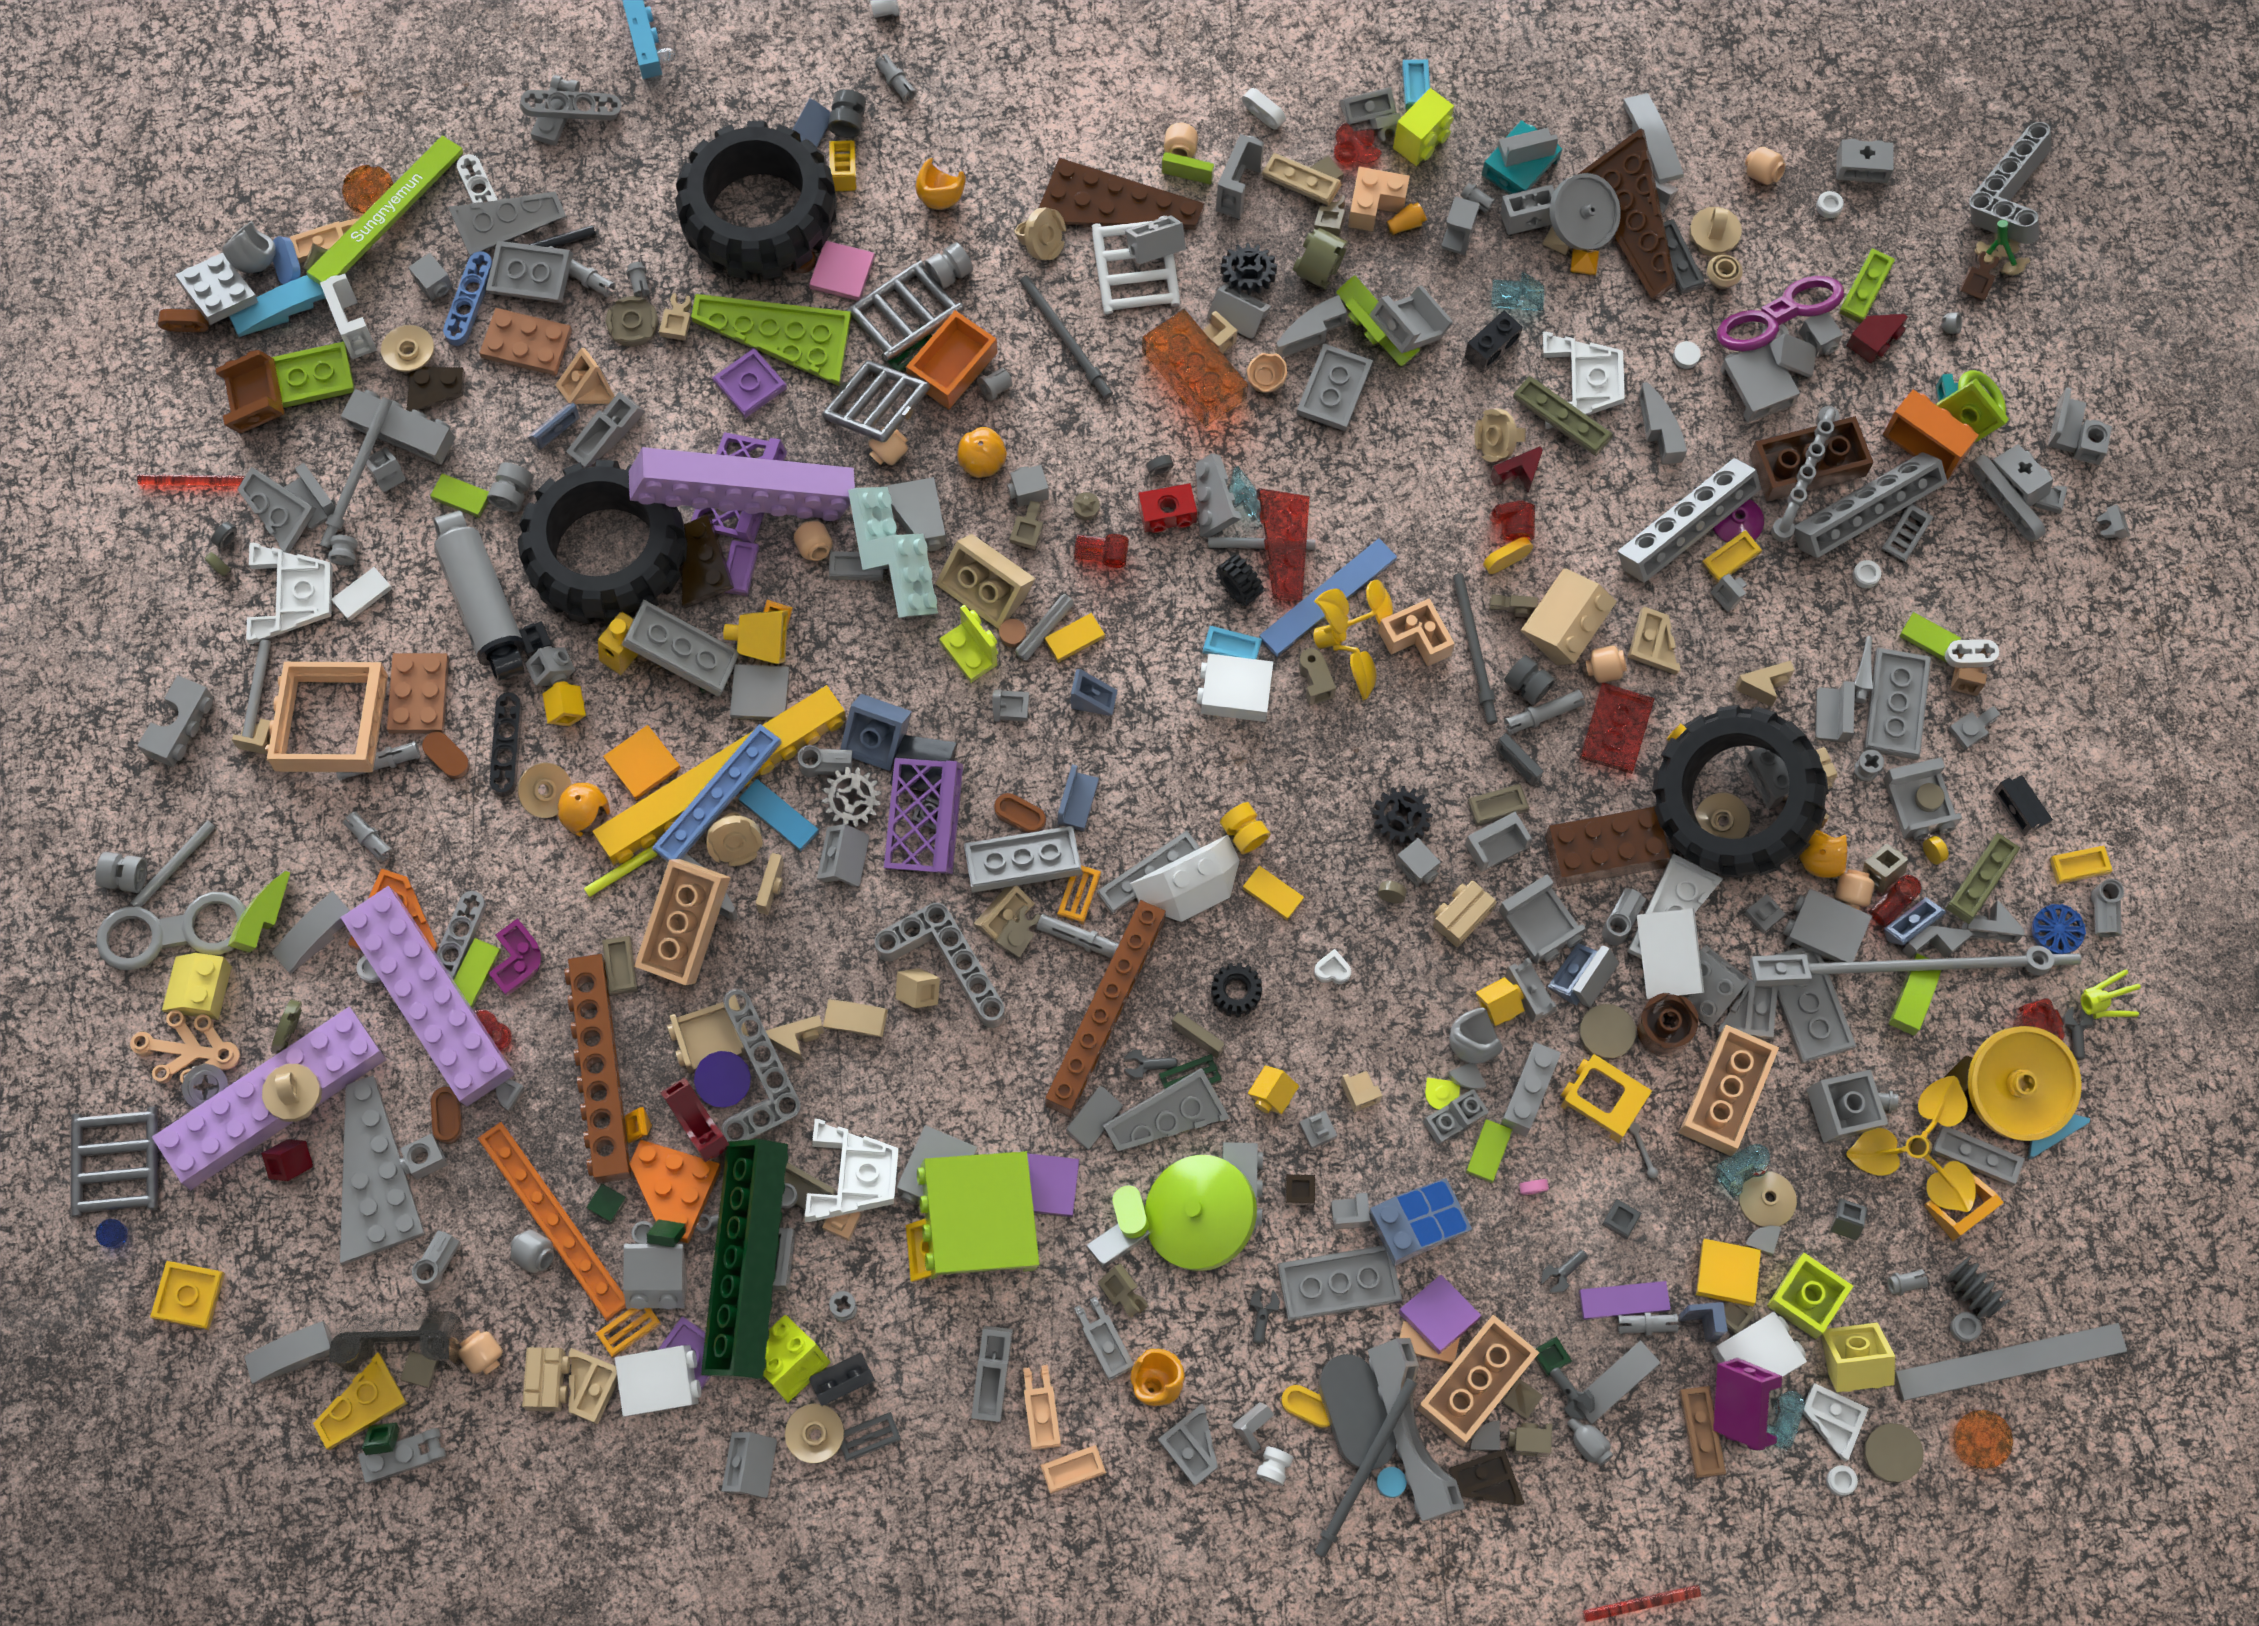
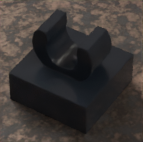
[519,621,553,658]

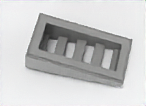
[1882,504,1933,563]

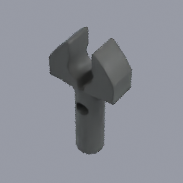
[2061,1007,2093,1060]
[1123,1049,1178,1080]
[1540,1250,1588,1294]
[1249,1288,1280,1344]
[1550,1367,1595,1419]

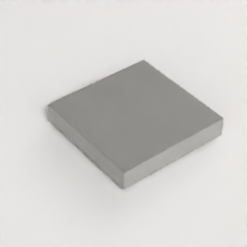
[730,664,790,720]

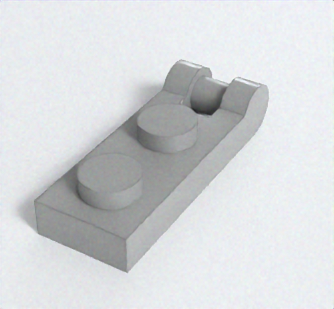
[531,75,580,146]
[358,1428,446,1484]

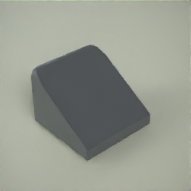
[1831,1198,1867,1240]

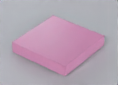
[809,241,875,301]

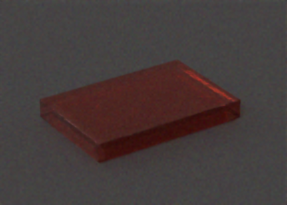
[1580,683,1655,774]

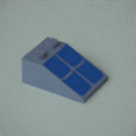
[1369,1178,1472,1267]

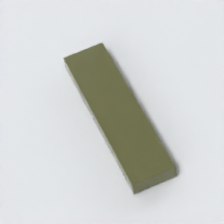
[1513,376,1613,456]
[1945,832,2020,924]

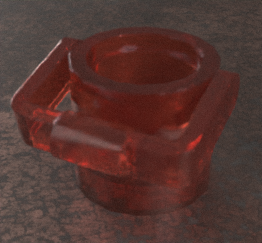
[1489,500,1536,542]
[2012,998,2065,1041]

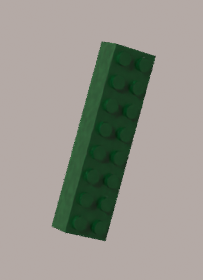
[701,1139,788,1379]

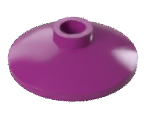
[1712,499,1764,543]

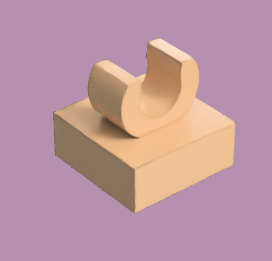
[822,1212,861,1241]

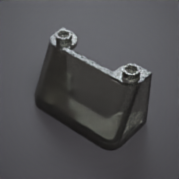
[329,1311,464,1374]

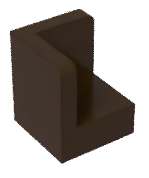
[1285,1174,1315,1210]

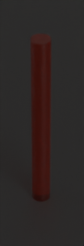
[137,474,245,486]
[1582,1585,1701,1622]

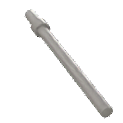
[320,397,393,549]

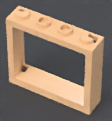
[265,662,388,772]

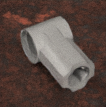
[798,745,852,778]
[2090,879,2124,938]
[1602,888,1646,946]
[412,1230,461,1291]

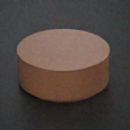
[999,619,1026,647]

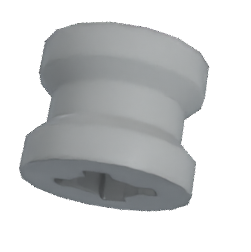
[328,535,358,566]

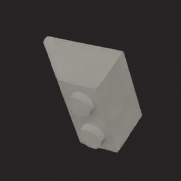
[1806,1069,1888,1143]
[623,1244,688,1309]

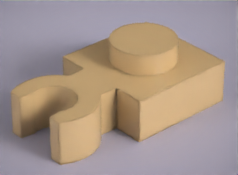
[659,293,692,341]

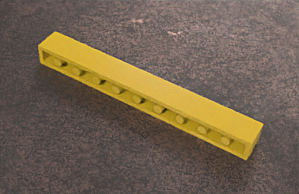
[592,685,847,866]

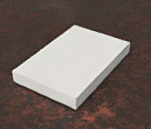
[1637,908,1704,999]

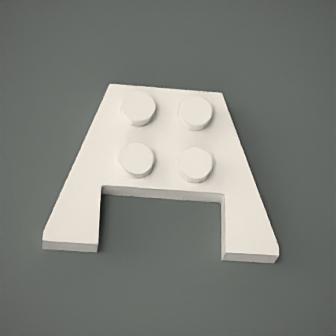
[1543,332,1625,429]
[246,543,333,644]
[805,1119,898,1222]

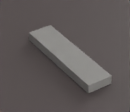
[1097,830,1200,915]

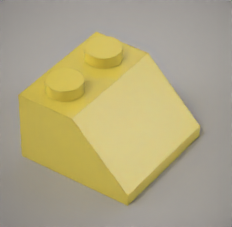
[162,953,232,1020]
[1821,1323,1895,1392]

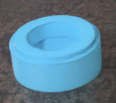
[1376,1467,1407,1498]

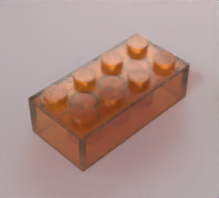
[1142,309,1248,427]

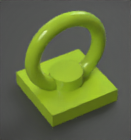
[1936,370,2009,443]

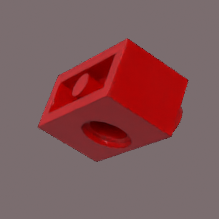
[1138,483,1197,533]

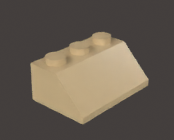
[935,534,1036,629]
[1521,569,1617,665]

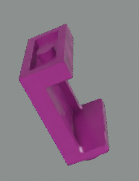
[1713,1358,1782,1451]

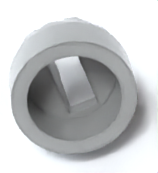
[1941,312,1962,334]

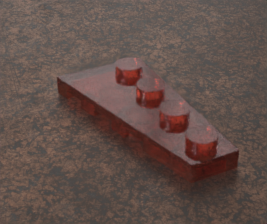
[1256,488,1310,603]

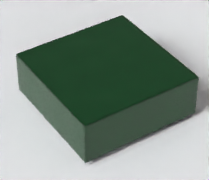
[586,1183,627,1223]
[647,1219,686,1248]
[1535,1336,1572,1378]
[362,1422,400,1455]

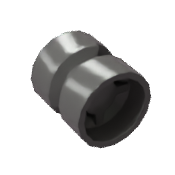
[828,89,866,138]
[1504,655,1556,706]

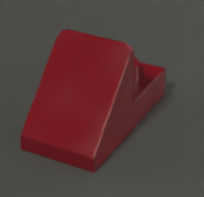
[1490,446,1543,493]

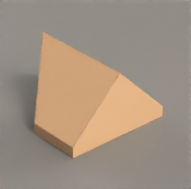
[556,348,615,404]

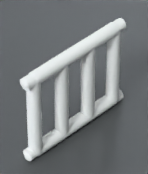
[1092,216,1180,315]

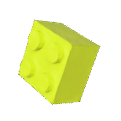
[1393,88,1454,166]
[1767,1253,1853,1339]

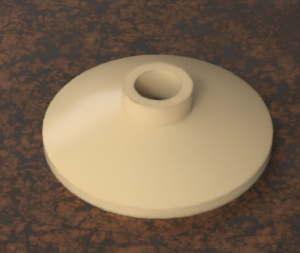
[381,325,434,372]
[518,762,572,818]
[1695,793,1750,839]
[1739,1171,1797,1227]
[785,1404,844,1464]

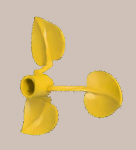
[1313,580,1393,700]
[1846,1076,1976,1212]

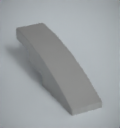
[1623,93,1684,184]

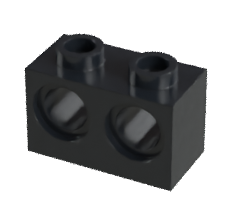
[1464,310,1523,374]

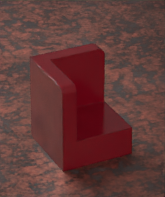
[261,1139,313,1181]

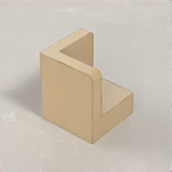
[1197,311,1237,358]
[232,719,271,755]
[896,968,940,1008]
[1341,1071,1382,1113]

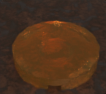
[342,165,394,214]
[1953,1410,2014,1469]

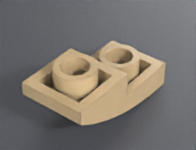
[823,999,888,1037]

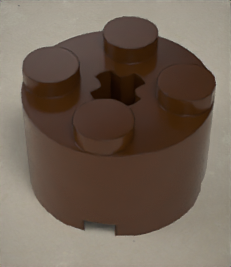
[1636,993,1698,1057]

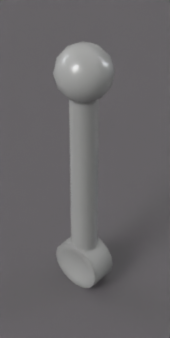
[1628,1122,1658,1179]

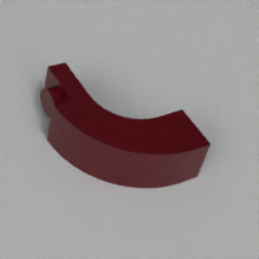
[660,1077,729,1162]

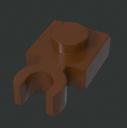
[1959,251,1999,301]

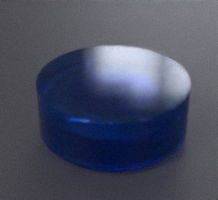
[96,1219,128,1249]

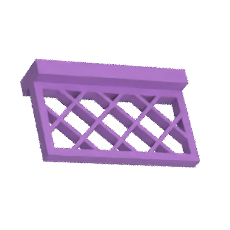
[691,432,787,543]
[884,758,963,875]

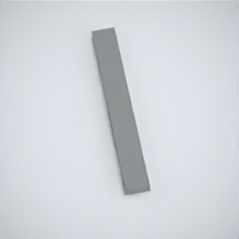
[1895,1323,2127,1402]

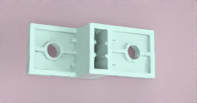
[848,487,938,618]

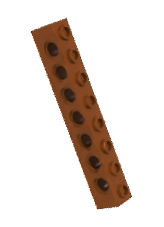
[1045,900,1166,1118]
[564,954,632,1184]

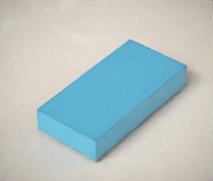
[1402,59,1430,109]
[1203,626,1262,660]

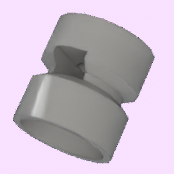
[924,242,973,289]
[487,462,533,512]
[95,851,147,893]

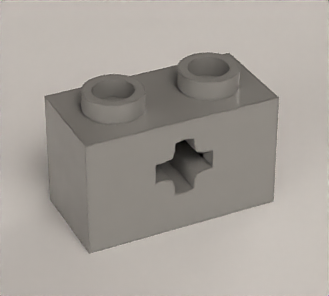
[1836,139,1894,183]
[1500,185,1555,235]
[1992,444,2053,507]

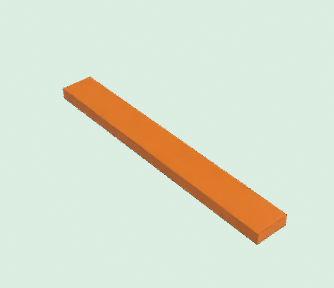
[477,1122,626,1322]

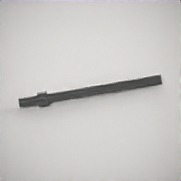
[1020,275,1113,399]
[1453,573,1498,725]

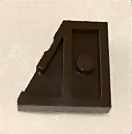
[407,367,465,412]
[1448,1449,1525,1506]

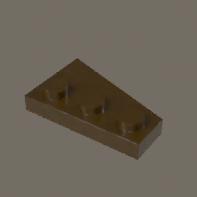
[682,514,734,608]

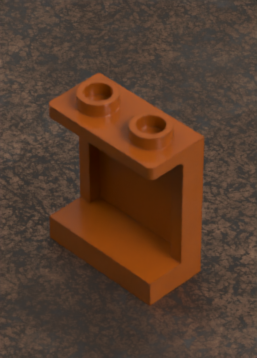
[215,350,284,434]

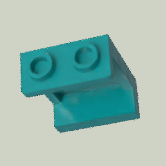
[1482,120,1563,195]

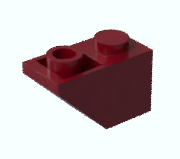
[1846,314,1908,364]

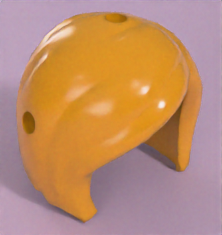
[915,158,966,210]
[957,427,1007,478]
[558,782,610,837]
[1799,830,1847,878]
[1131,1348,1185,1406]

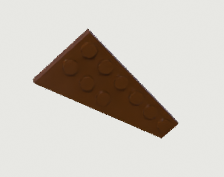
[1578,128,1676,300]
[1039,158,1205,230]

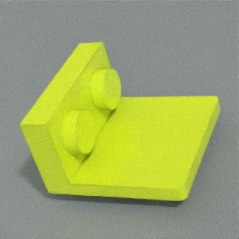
[939,605,998,683]
[763,1315,831,1403]

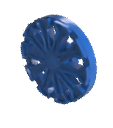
[2031,904,2086,954]

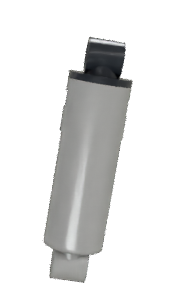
[433,510,525,682]

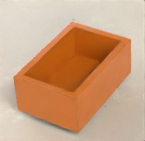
[906,310,998,409]
[1882,389,1979,480]

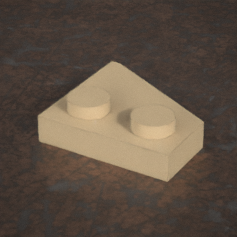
[1628,606,1680,675]
[569,1348,618,1425]

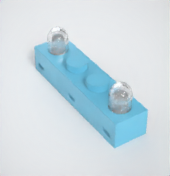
[622,0,676,79]

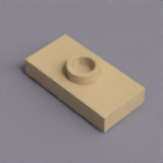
[756,853,784,915]

